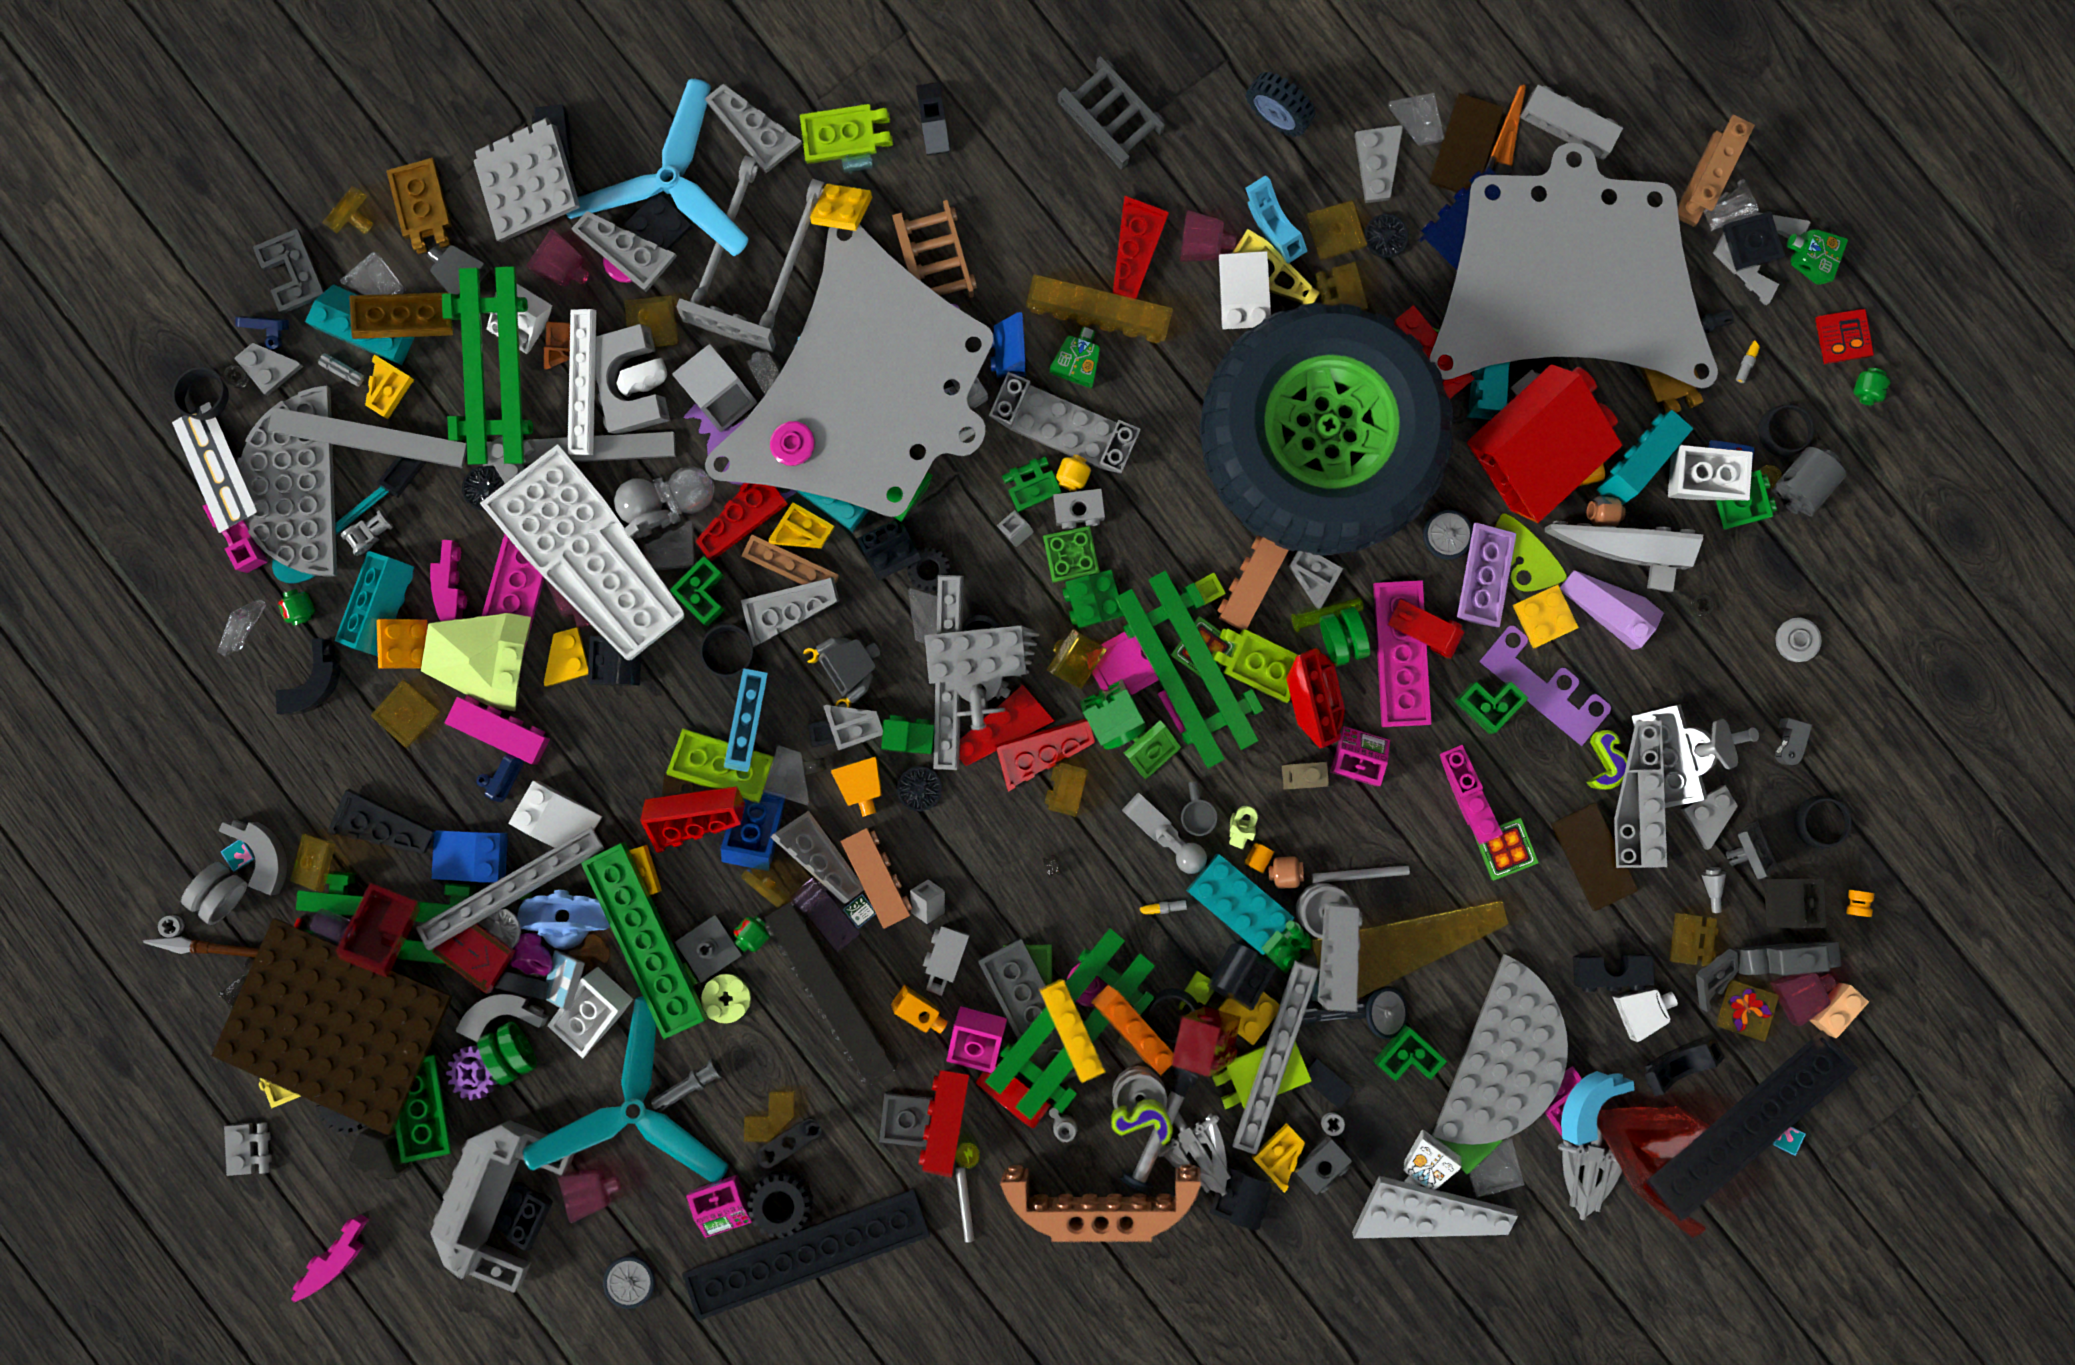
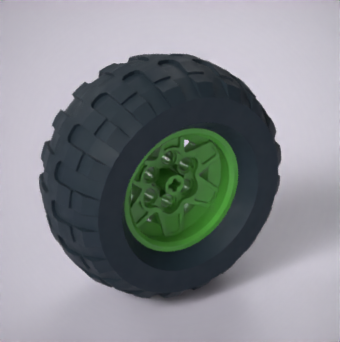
[1199,303,1453,556]

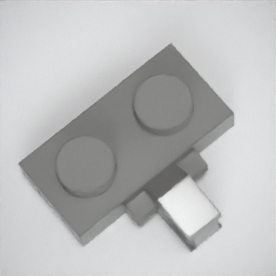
[487,435,535,484]

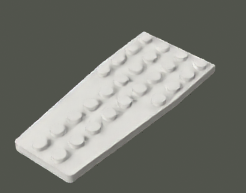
[480,444,684,660]

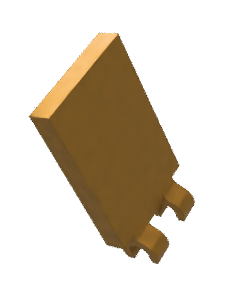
[386,158,452,255]
[1640,367,1703,414]

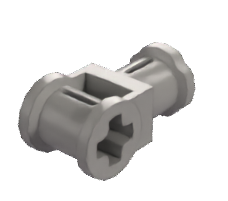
[341,510,393,556]

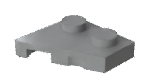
[234,343,303,396]
[1288,551,1343,609]
[823,705,883,750]
[1681,785,1738,850]

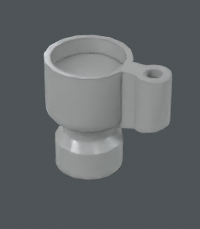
[1049,1106,1077,1142]

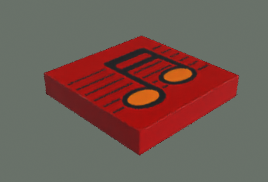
[1815,309,1874,364]

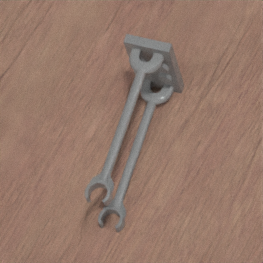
[676,156,824,352]

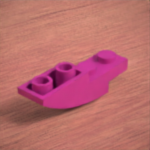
[430,540,467,621]
[1440,745,1503,845]
[291,1214,369,1302]

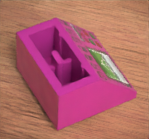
[1330,726,1390,786]
[686,1174,753,1238]

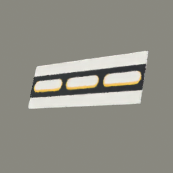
[172,402,257,533]

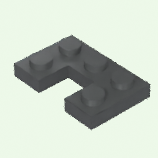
[253,229,325,314]

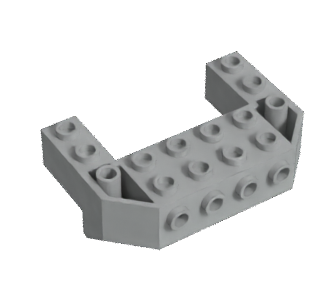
[430,1120,575,1293]

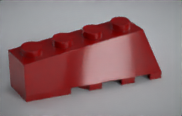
[640,787,745,853]
[919,1070,969,1178]

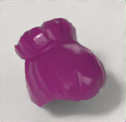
[511,932,553,976]

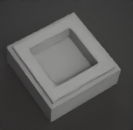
[1647,564,1677,592]

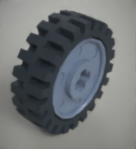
[1246,72,1316,137]

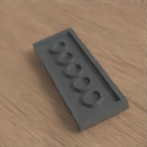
[978,938,1077,1084]

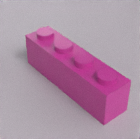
[445,695,550,765]

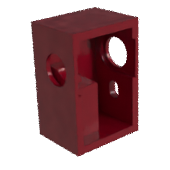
[336,883,420,977]
[1172,1006,1241,1077]

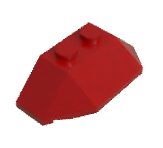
[1286,648,1345,748]

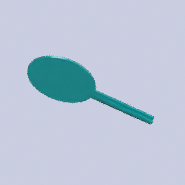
[272,487,389,584]

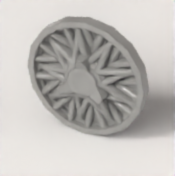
[1775,617,1822,662]
[477,908,521,948]

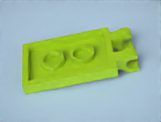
[800,104,893,164]
[1212,629,1298,703]
[1212,1042,1311,1109]

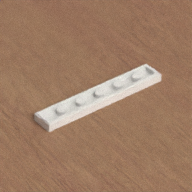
[568,309,596,455]

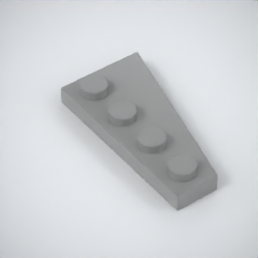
[705,84,802,173]
[572,211,677,292]
[741,578,839,647]
[771,811,864,904]

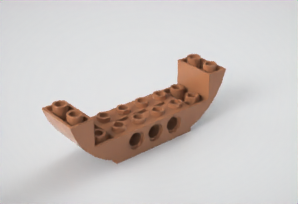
[1001,1164,1201,1242]

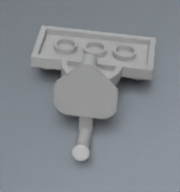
[924,626,1027,730]
[1632,704,1759,808]

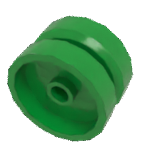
[1319,606,1370,667]
[478,1021,537,1086]

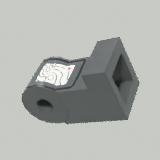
[1775,718,1812,765]

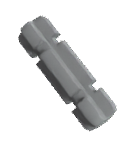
[318,354,365,386]

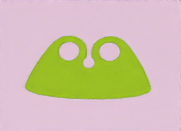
[1495,513,1567,592]

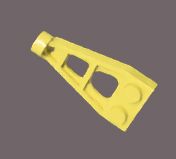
[1232,229,1320,305]

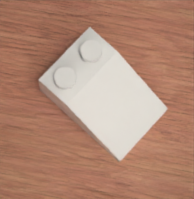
[1219,251,1271,329]
[1668,445,1753,500]
[508,781,602,848]
[547,967,633,1058]

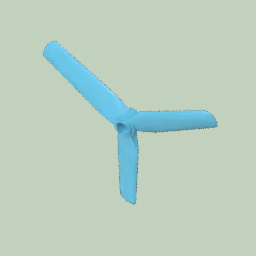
[566,79,748,256]

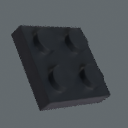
[624,193,693,250]
[1722,211,1785,272]

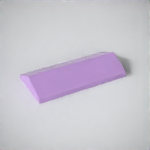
[1457,523,1516,627]

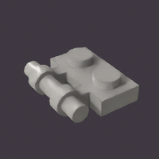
[224,1122,272,1176]

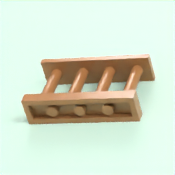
[1678,114,1755,227]
[892,200,977,298]

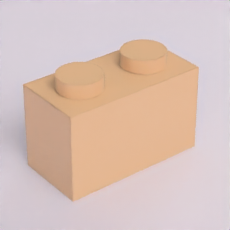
[1807,983,1869,1038]

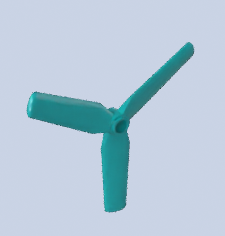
[523,997,728,1183]

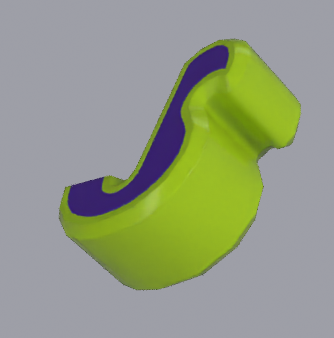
[1586,730,1628,790]
[1111,1099,1172,1145]

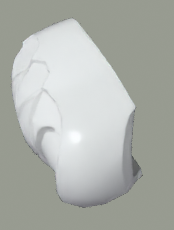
[617,358,667,397]

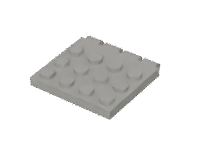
[473,118,580,242]

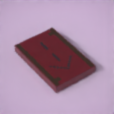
[432,923,515,993]

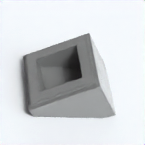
[997,510,1033,547]

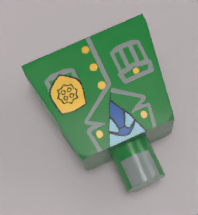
[1786,229,1848,285]
[1049,327,1100,389]

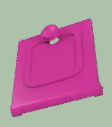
[1082,631,1159,695]

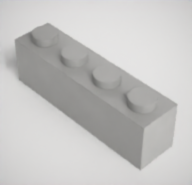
[1520,85,1623,160]

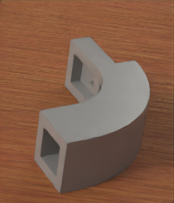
[219,819,287,895]
[456,992,549,1042]

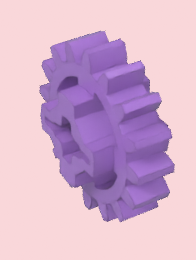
[446,1045,498,1100]

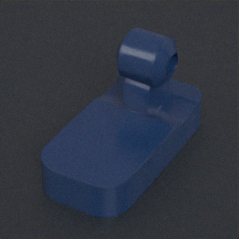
[235,316,289,349]
[477,753,524,803]

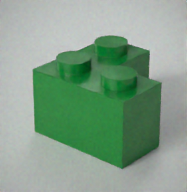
[670,556,725,627]
[1454,681,1528,734]
[881,715,935,755]
[1373,1025,1447,1081]

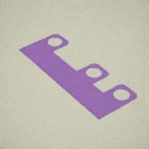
[1479,626,1611,746]

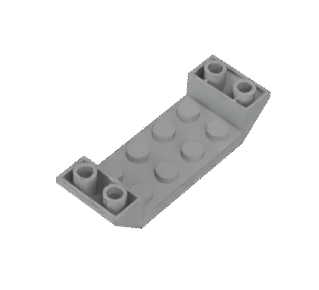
[989,372,1141,473]

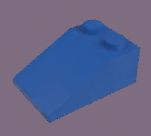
[991,312,1025,378]
[721,791,786,871]
[431,830,508,882]

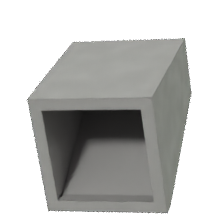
[672,344,757,433]

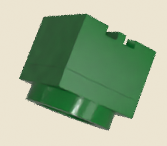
[1080,679,1147,750]

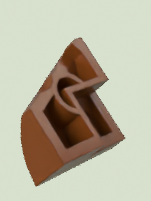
[544,321,570,369]

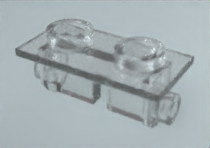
[747,351,780,395]

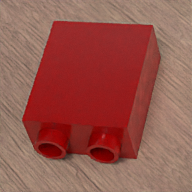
[1466,364,1622,523]

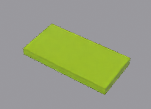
[666,729,775,803]

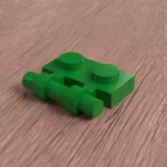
[1001,457,1062,512]
[1261,921,1313,974]

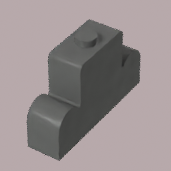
[1734,940,1842,975]

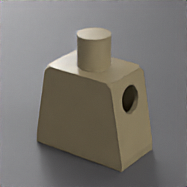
[1282,762,1329,790]

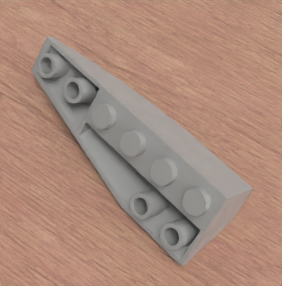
[1545,521,1703,569]
[1614,720,1667,868]

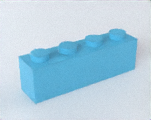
[724,668,768,772]

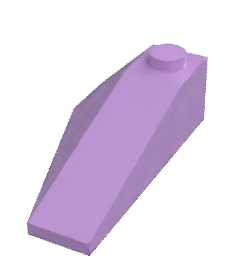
[1559,570,1664,650]

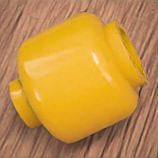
[1056,455,1091,492]

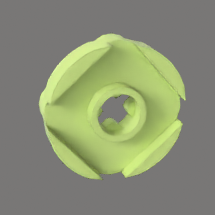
[701,974,751,1023]

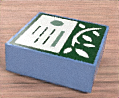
[843,894,876,928]

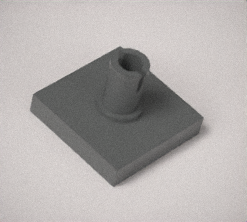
[1726,820,1777,879]
[675,914,743,983]

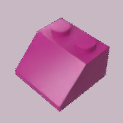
[946,1006,1007,1073]

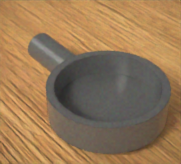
[1180,781,1217,836]

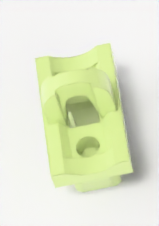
[1229,806,1258,849]

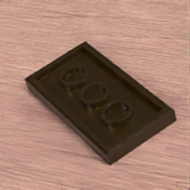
[1429,93,1504,197]
[1550,803,1638,911]

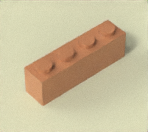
[1217,536,1289,631]
[841,828,913,929]

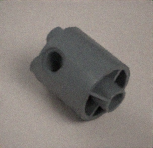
[1771,447,1847,517]

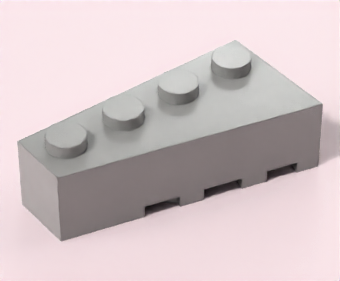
[1318,903,1362,1011]

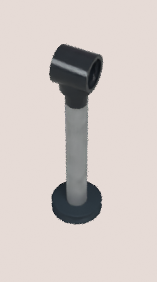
[1119,1067,1201,1195]

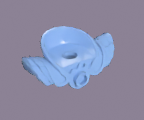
[517,890,610,950]

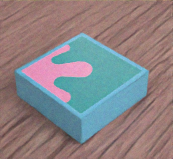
[221,840,255,872]
[1772,1127,1806,1156]

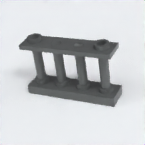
[1058,56,1165,170]

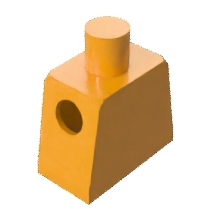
[831,757,882,817]
[891,984,948,1034]

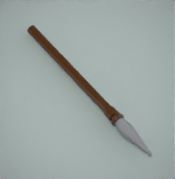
[143,936,259,957]

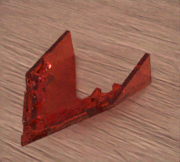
[1597,1107,1710,1238]

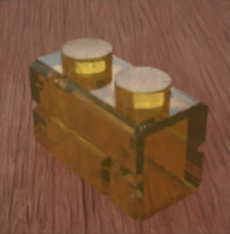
[1044,763,1088,817]

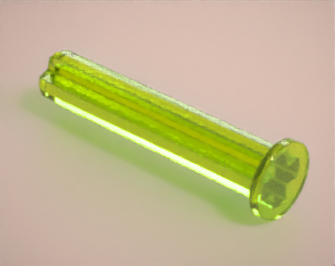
[1291,598,1364,632]

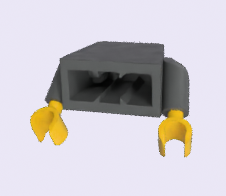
[803,637,880,708]

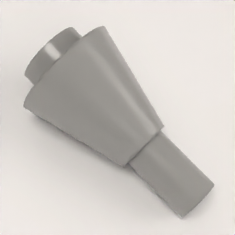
[1701,867,1726,913]

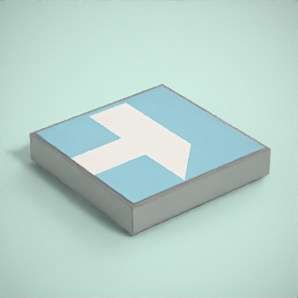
[546,950,584,1011]

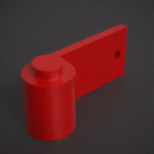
[1387,599,1464,659]
[975,1062,1052,1129]

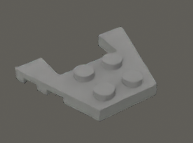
[1713,209,1811,305]

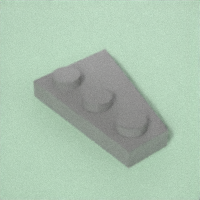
[1355,125,1403,203]

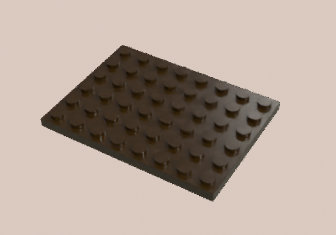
[211,918,453,1135]

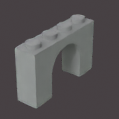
[595,324,670,435]

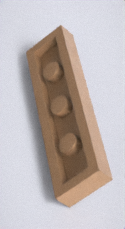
[742,535,839,585]

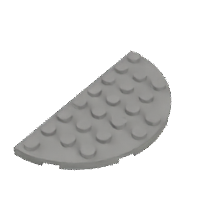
[237,386,337,576]
[1432,954,1568,1144]

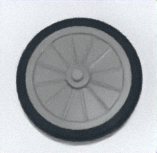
[1423,509,1473,560]
[1366,987,1408,1039]
[603,1256,655,1309]

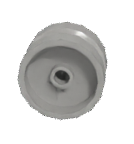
[181,862,247,925]
[1296,883,1353,939]
[1112,1066,1167,1127]

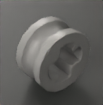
[158,915,185,938]
[1321,1112,1345,1136]

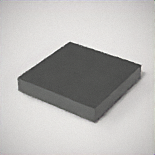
[879,1092,933,1147]

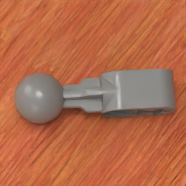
[1122,793,1207,874]

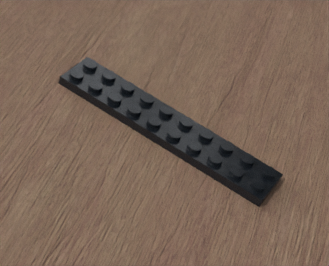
[1645,1030,1858,1222]
[682,1188,930,1321]

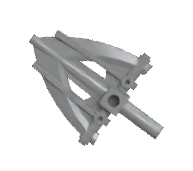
[1158,1112,1231,1196]
[1558,1116,1630,1220]

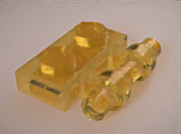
[1315,262,1368,311]
[1670,913,1718,966]

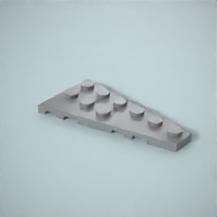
[1352,1176,1518,1238]

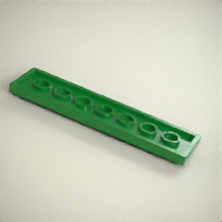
[581,842,708,1039]

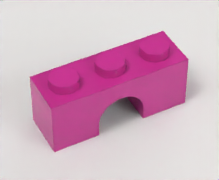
[203,504,268,573]

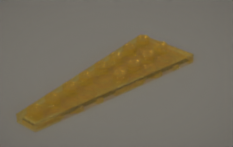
[1312,901,1508,1012]

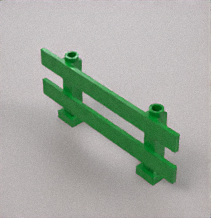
[442,266,533,464]
[1114,570,1263,769]
[296,871,477,968]
[985,928,1155,1120]

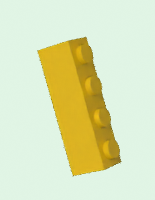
[1039,979,1105,1082]

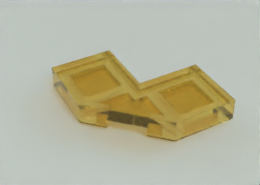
[744,1091,794,1142]

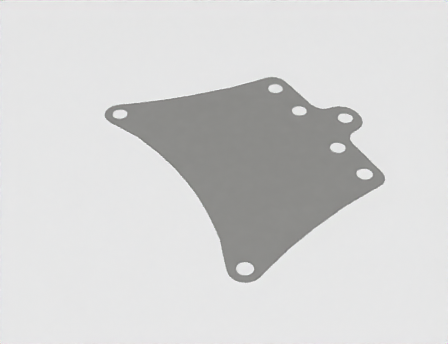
[1429,143,1718,388]
[705,224,993,517]

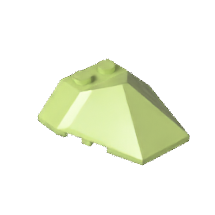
[421,613,532,711]

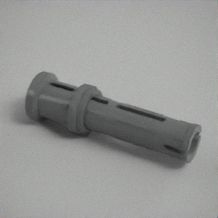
[651,1058,723,1113]

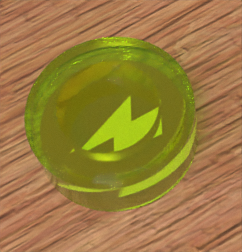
[955,1142,980,1169]

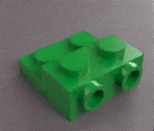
[1716,470,1777,530]
[1062,570,1124,630]

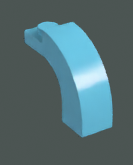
[1245,175,1307,264]
[1561,1071,1634,1145]

